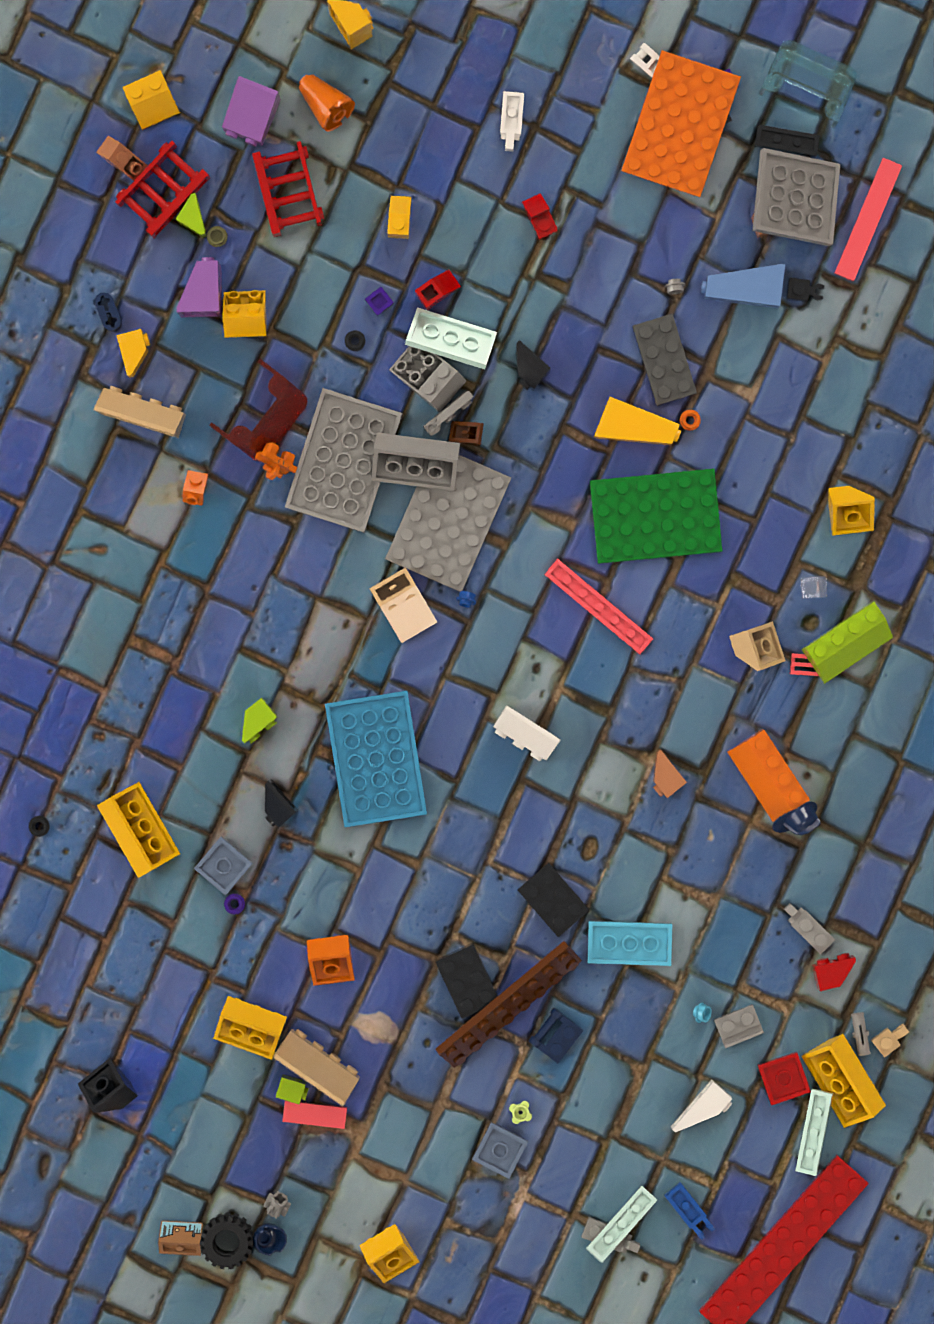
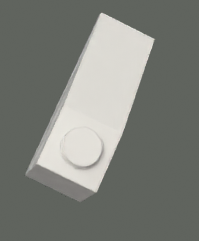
[671,1079,732,1132]

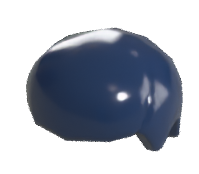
[253,1223,287,1256]

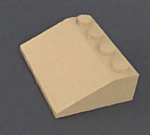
[273,1029,360,1106]

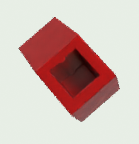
[415,270,461,311]
[812,953,856,991]

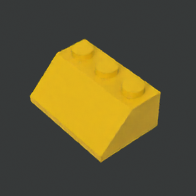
[327,0,374,50]
[213,996,287,1060]

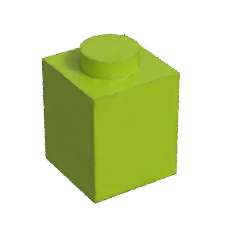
[276,1074,309,1104]

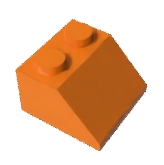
[307,935,355,986]

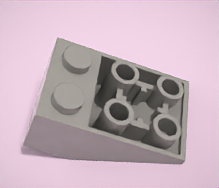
[389,346,466,413]

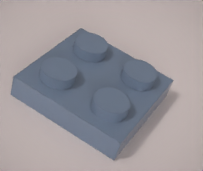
[194,836,253,896]
[472,1122,528,1179]

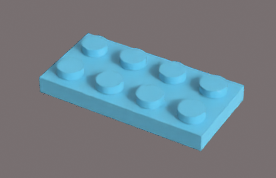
[587,921,672,966]

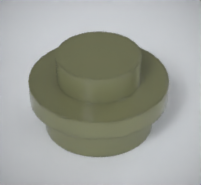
[207,226,228,247]

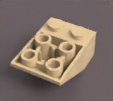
[369,567,437,643]

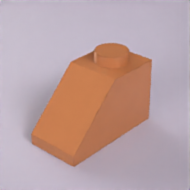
[653,749,687,798]

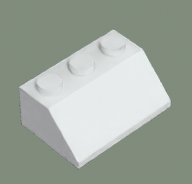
[493,705,560,761]

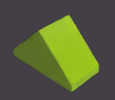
[176,193,207,238]

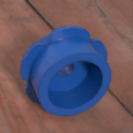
[456,591,476,608]

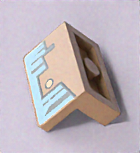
[158,1221,203,1256]

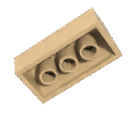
[94,386,186,438]

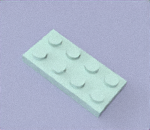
[405,307,497,369]

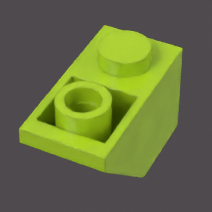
[242,698,278,744]

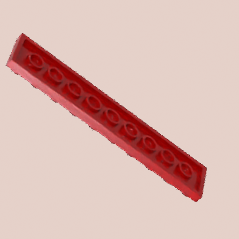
[699,1154,869,1324]

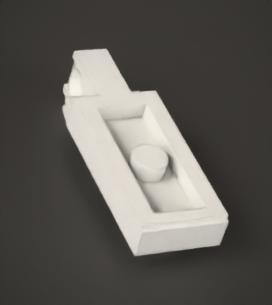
[500,91,524,152]

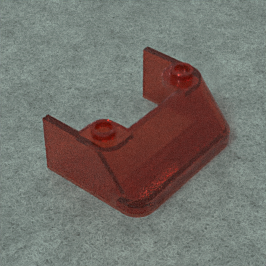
[209,359,308,462]

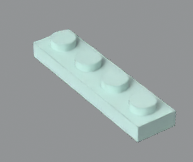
[795,1089,833,1176]
[586,1186,657,1263]

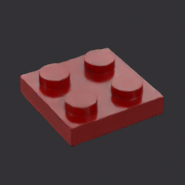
[757,1051,811,1106]

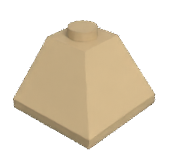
[729,622,786,671]

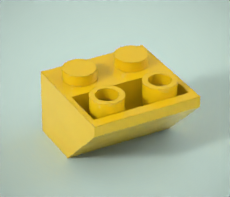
[222,290,267,338]

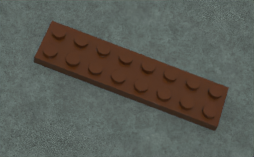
[435,941,582,1068]

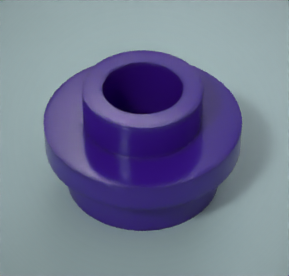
[224,893,245,915]

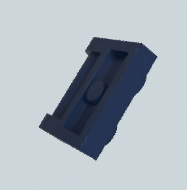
[528,1008,583,1063]

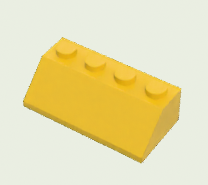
[97,782,180,878]
[801,1034,886,1128]

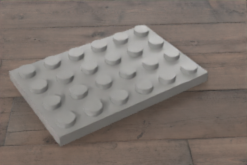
[285,388,402,533]
[385,455,511,592]

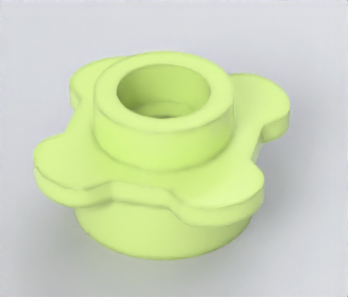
[509,1101,532,1124]

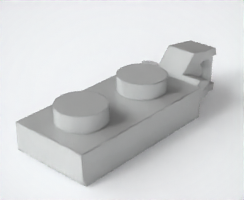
[423,390,474,436]
[784,903,835,955]
[581,1217,640,1253]

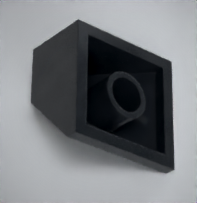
[516,340,551,391]
[265,779,298,828]
[78,1058,138,1113]

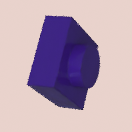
[365,287,394,316]

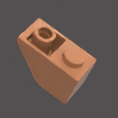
[96,136,148,181]

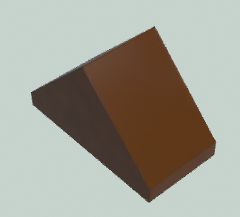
[449,421,484,446]

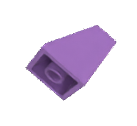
[222,76,281,147]
[177,257,222,317]

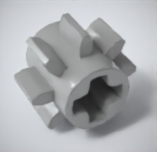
[263,1191,291,1219]

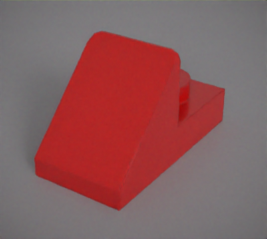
[522,193,558,240]

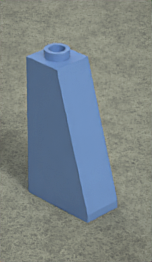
[701,264,785,309]

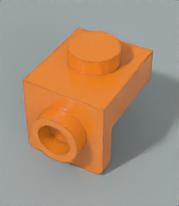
[182,470,208,505]

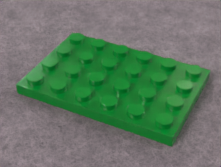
[590,469,723,564]

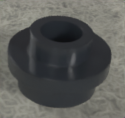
[345,330,365,351]
[29,816,50,837]

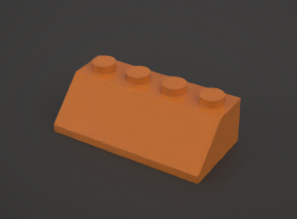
[727,729,810,822]

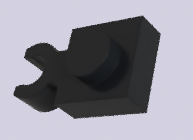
[786,278,824,302]

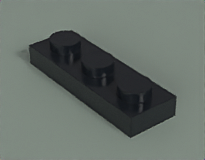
[754,125,820,157]

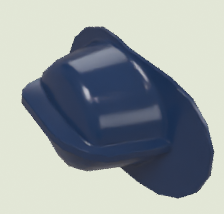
[772,802,821,835]

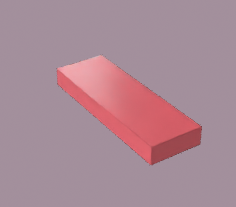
[282,1100,347,1129]

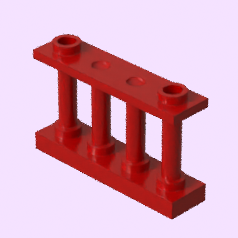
[115,141,210,238]
[252,141,325,237]

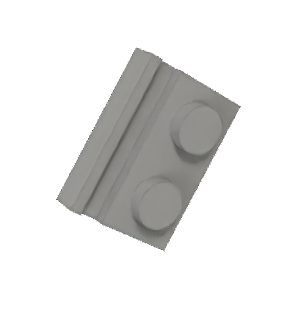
[713,1004,764,1049]

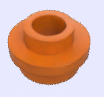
[680,410,701,431]

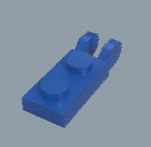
[664,1182,715,1240]

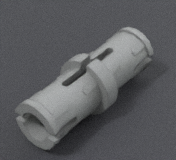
[851,1012,871,1056]

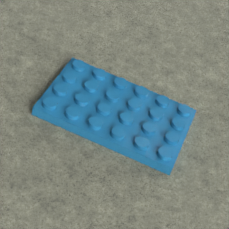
[325,691,427,827]

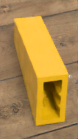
[594,397,681,445]

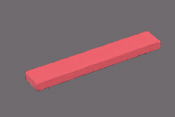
[834,158,902,281]
[544,559,653,655]

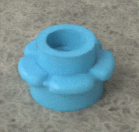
[693,1003,712,1023]

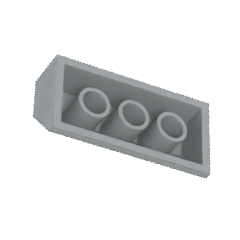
[371,433,460,491]

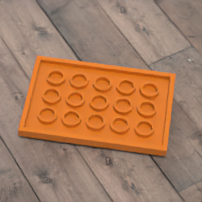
[621,50,741,198]

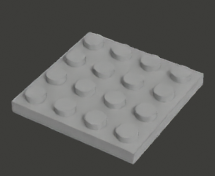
[753,148,840,246]

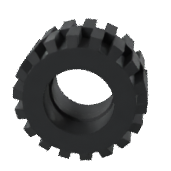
[200,1212,254,1269]

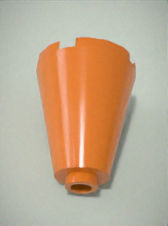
[299,74,355,132]

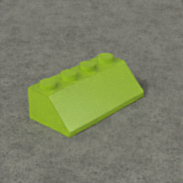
[801,602,893,684]

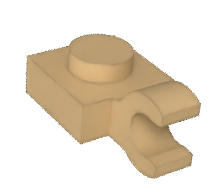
[871,1023,909,1058]

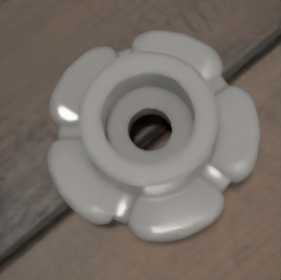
[665,279,685,295]

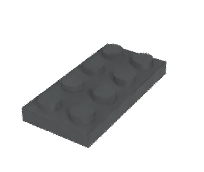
[632,314,697,406]

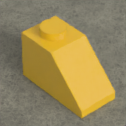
[387,196,412,239]
[117,329,150,378]

